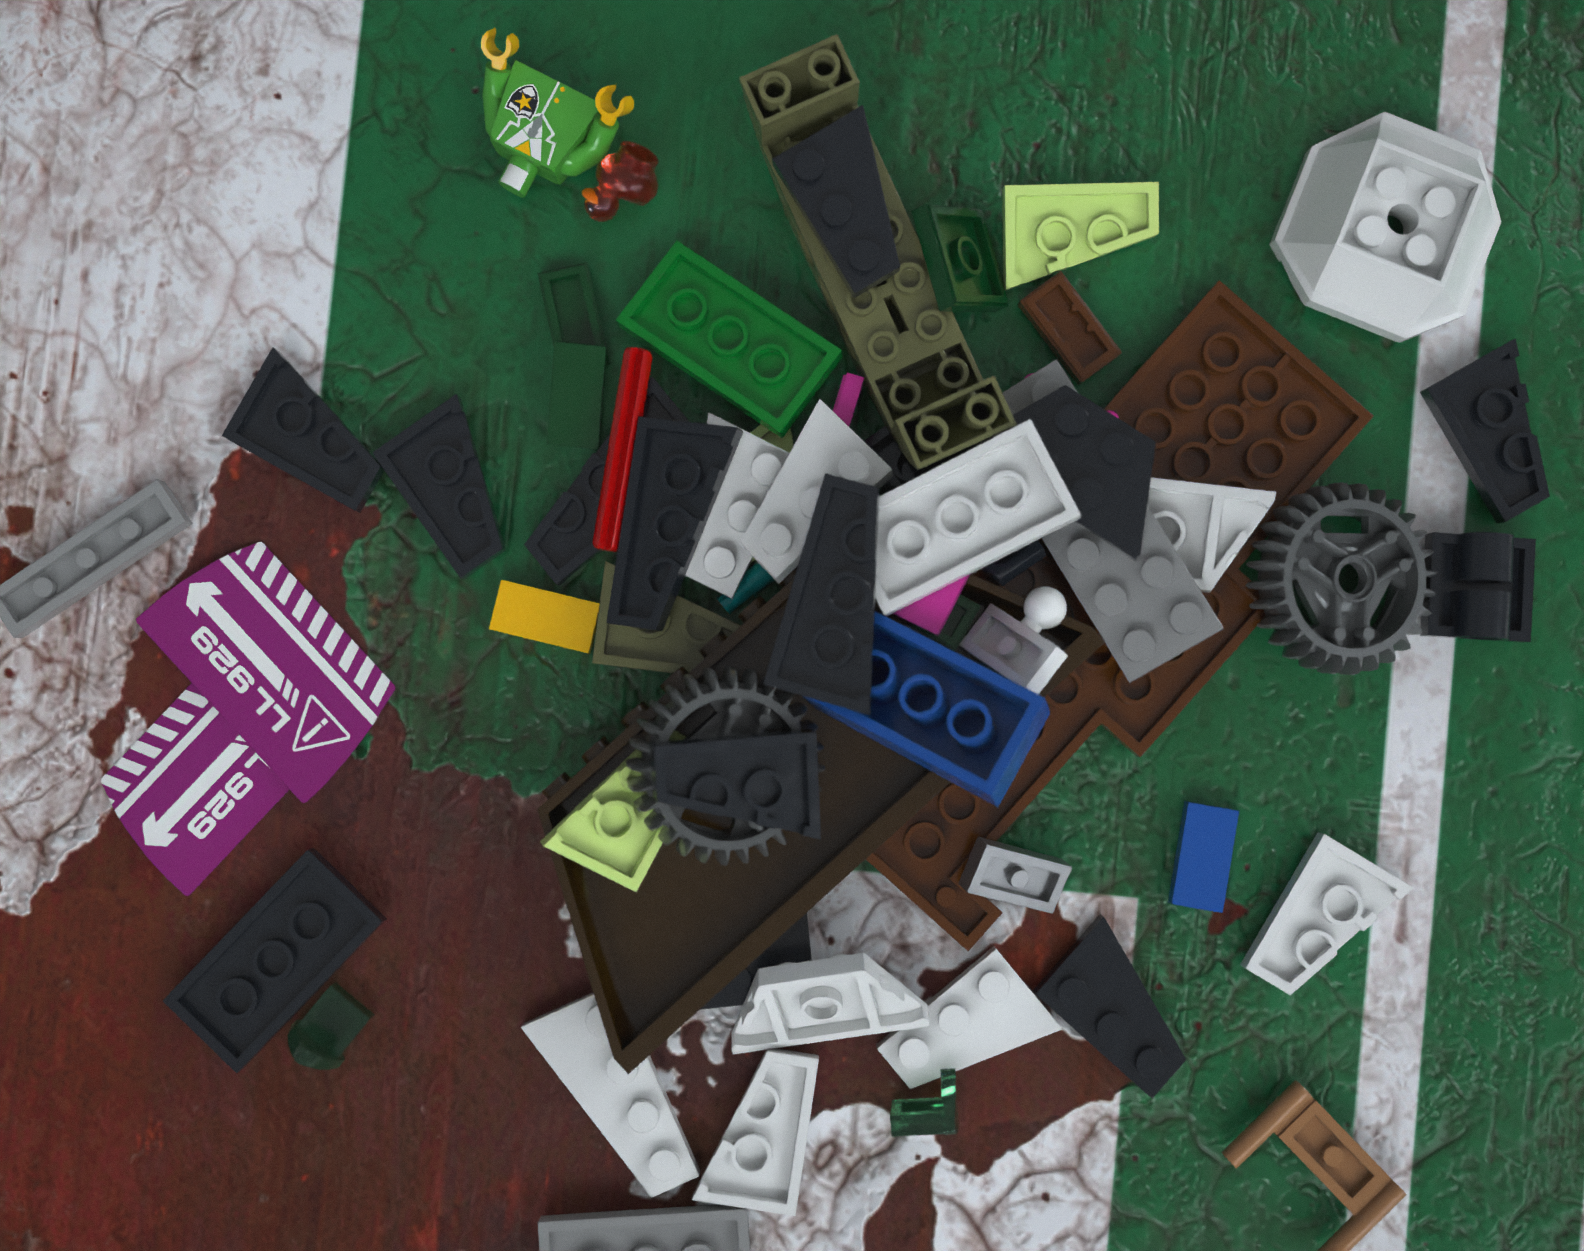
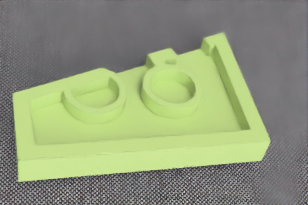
[1002,182,1159,291]

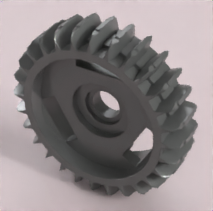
[1245,482,1438,675]
[626,666,826,866]

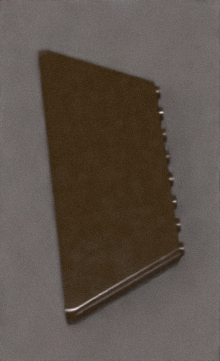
[537,566,1105,1074]

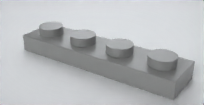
[0,479,193,638]

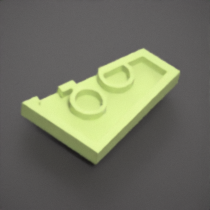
[540,730,686,892]

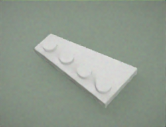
[521,992,700,1198]

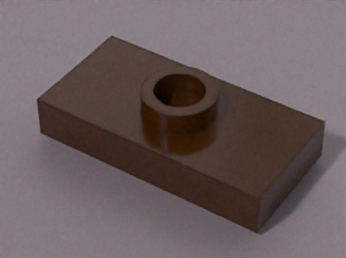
[1018,271,1122,386]

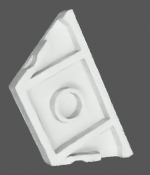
[1148,477,1276,593]
[732,953,930,1054]

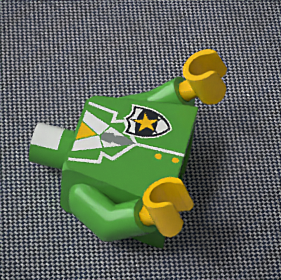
[481,28,635,198]

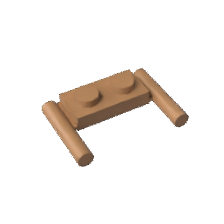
[1221,1080,1407,1251]

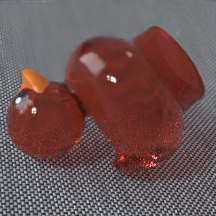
[581,141,659,222]

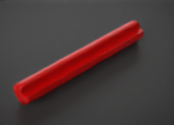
[592,347,653,552]

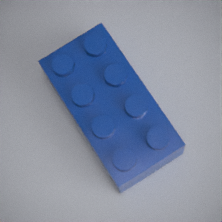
[803,611,1050,807]

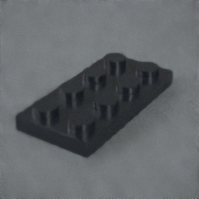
[163,848,387,1073]

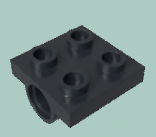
[1420,532,1536,643]

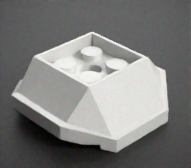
[1269,112,1502,343]

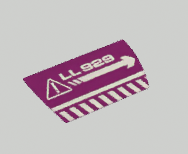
[136,542,396,803]
[101,683,289,896]

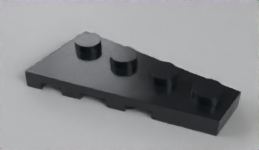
[606,417,744,632]

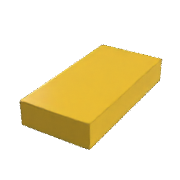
[489,579,600,654]

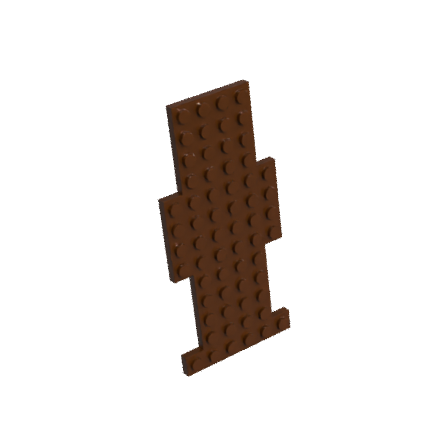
[866,280,1373,951]

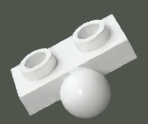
[959,586,1068,694]

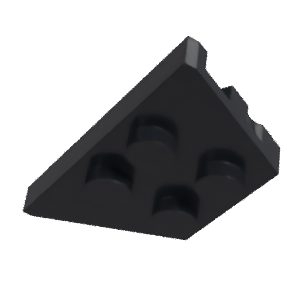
[965,385,1156,561]

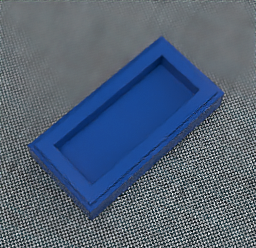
[1168,801,1239,913]

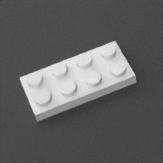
[875,419,1081,617]

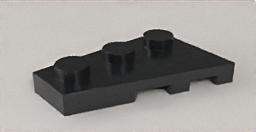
[772,105,900,298]
[1033,914,1186,1099]

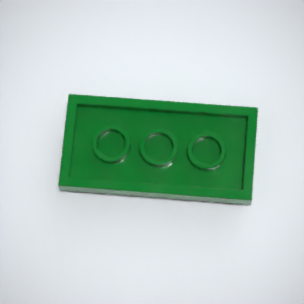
[616,240,843,438]

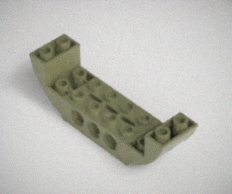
[739,34,1017,470]

